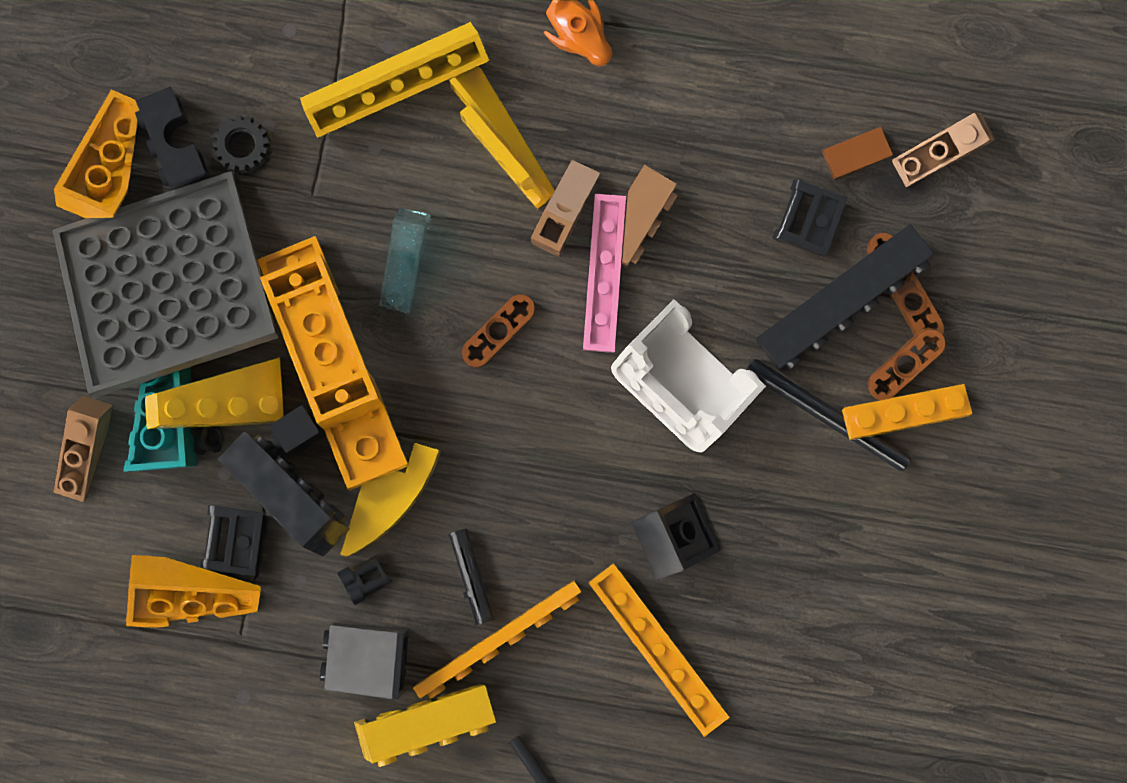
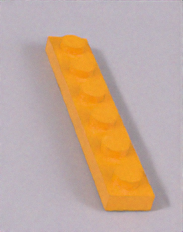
[588,563,730,737]
[413,580,581,699]

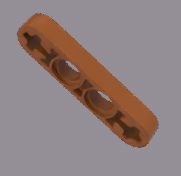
[867,233,944,344]

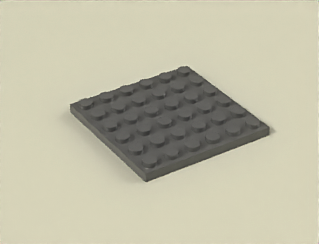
[52,171,278,399]

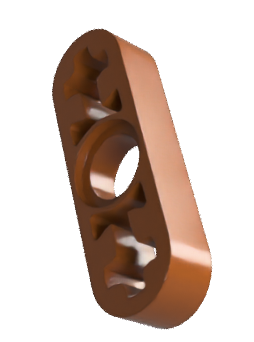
[462,294,535,368]
[867,328,945,400]

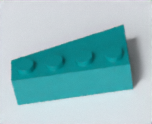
[123,367,198,472]

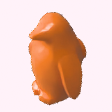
[544,0,613,67]

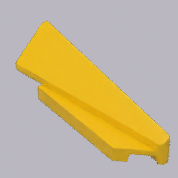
[449,67,555,210]

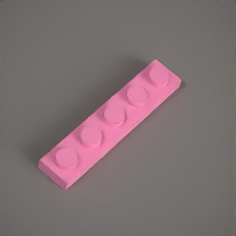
[583,194,626,353]

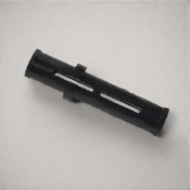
[448,528,495,626]

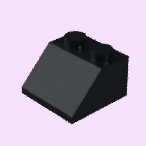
[631,493,721,580]

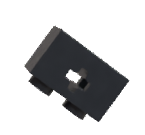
[269,405,326,455]

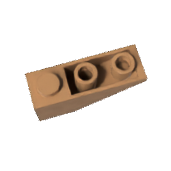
[892,113,996,187]
[531,160,600,257]
[621,165,678,269]
[53,396,113,502]

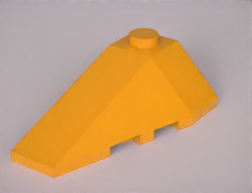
[54,89,139,219]
[126,555,261,628]

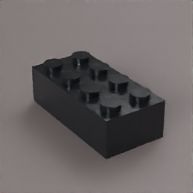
[218,431,350,557]

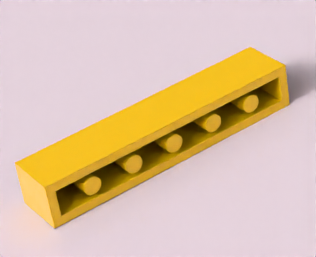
[300,22,489,138]

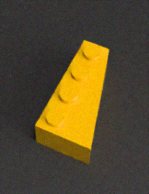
[145,358,284,429]
[354,684,496,767]

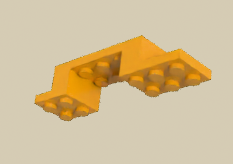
[258,236,409,491]

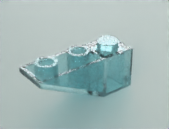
[379,208,431,313]

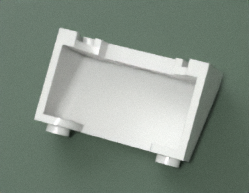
[611,299,766,452]

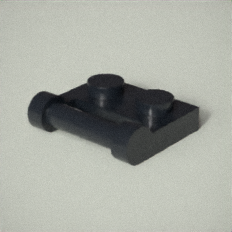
[772,180,848,257]
[200,505,265,576]

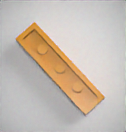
[842,384,972,440]

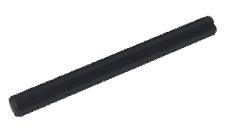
[746,359,911,471]

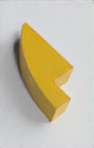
[340,443,441,556]

